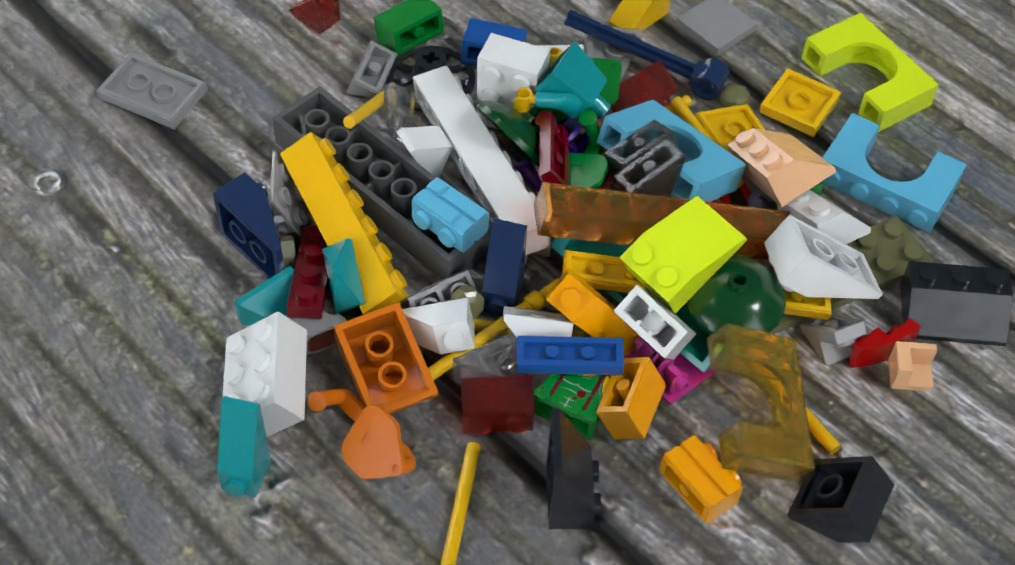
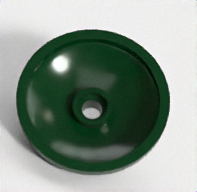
[476,101,540,167]
[684,254,786,342]

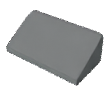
[346,41,397,97]

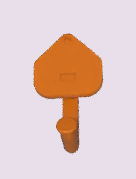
[307,388,417,479]

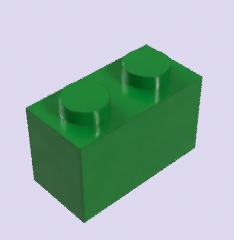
[374,0,444,56]

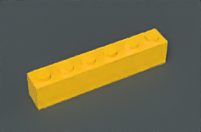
[280,132,408,315]

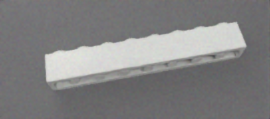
[413,65,552,255]

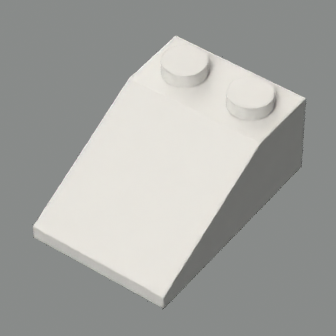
[764,215,883,299]

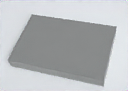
[96,53,208,129]

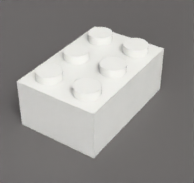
[476,33,550,129]
[222,312,307,437]

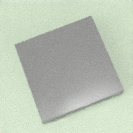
[676,0,758,56]

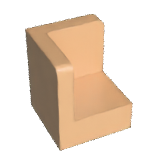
[888,341,937,391]

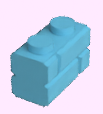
[412,177,489,253]

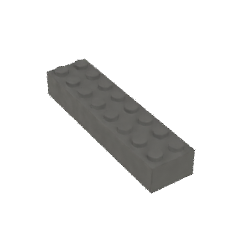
[272,86,492,280]

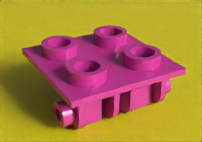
[624,336,718,405]

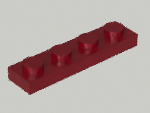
[287,225,329,319]

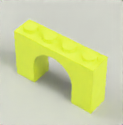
[801,13,939,132]

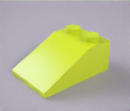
[619,196,747,314]

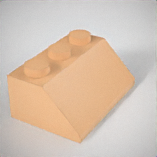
[727,128,837,207]

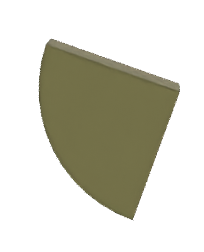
[280,234,296,270]

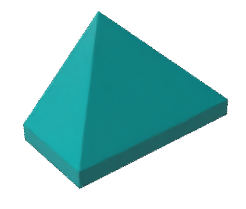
[322,238,365,314]
[234,266,294,325]

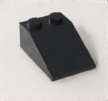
[546,408,601,529]

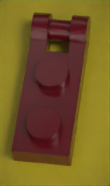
[535,110,568,195]

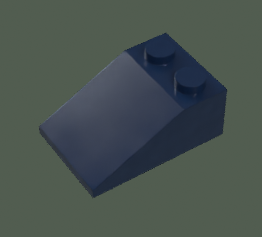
[213,172,284,279]

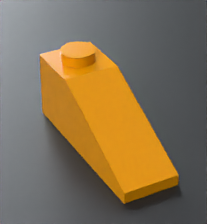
[546,268,640,357]

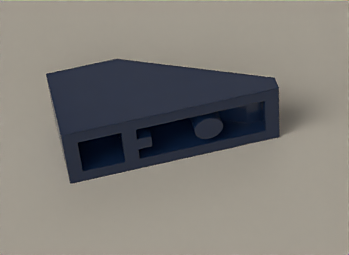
[482,218,527,316]

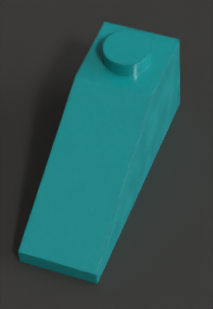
[217,396,271,498]

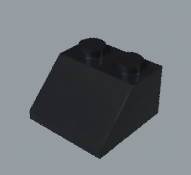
[787,456,895,543]

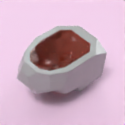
[290,312,346,354]

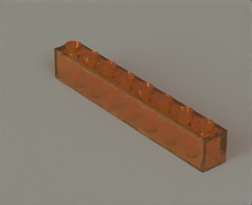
[533,182,790,260]

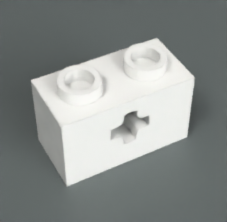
[614,285,696,360]

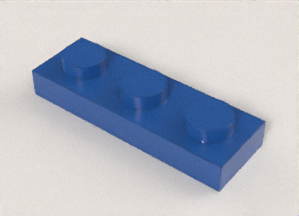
[517,336,624,375]

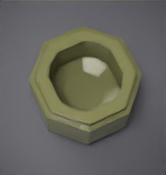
[718,83,750,108]
[450,286,484,320]

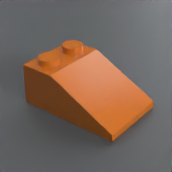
[334,302,439,414]

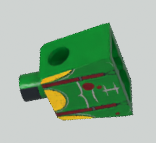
[532,374,610,441]

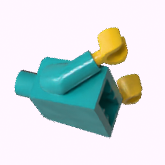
[513,42,611,120]

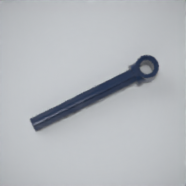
[564,10,729,100]

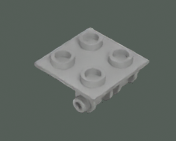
[270,151,308,238]

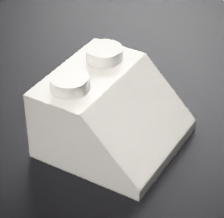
[777,190,871,244]

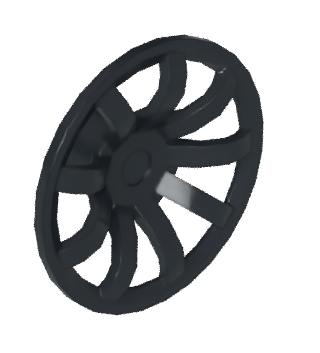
[386,46,476,112]

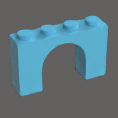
[597,100,747,205]
[822,113,967,233]

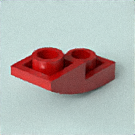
[848,318,921,368]

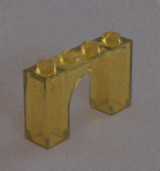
[707,323,815,482]

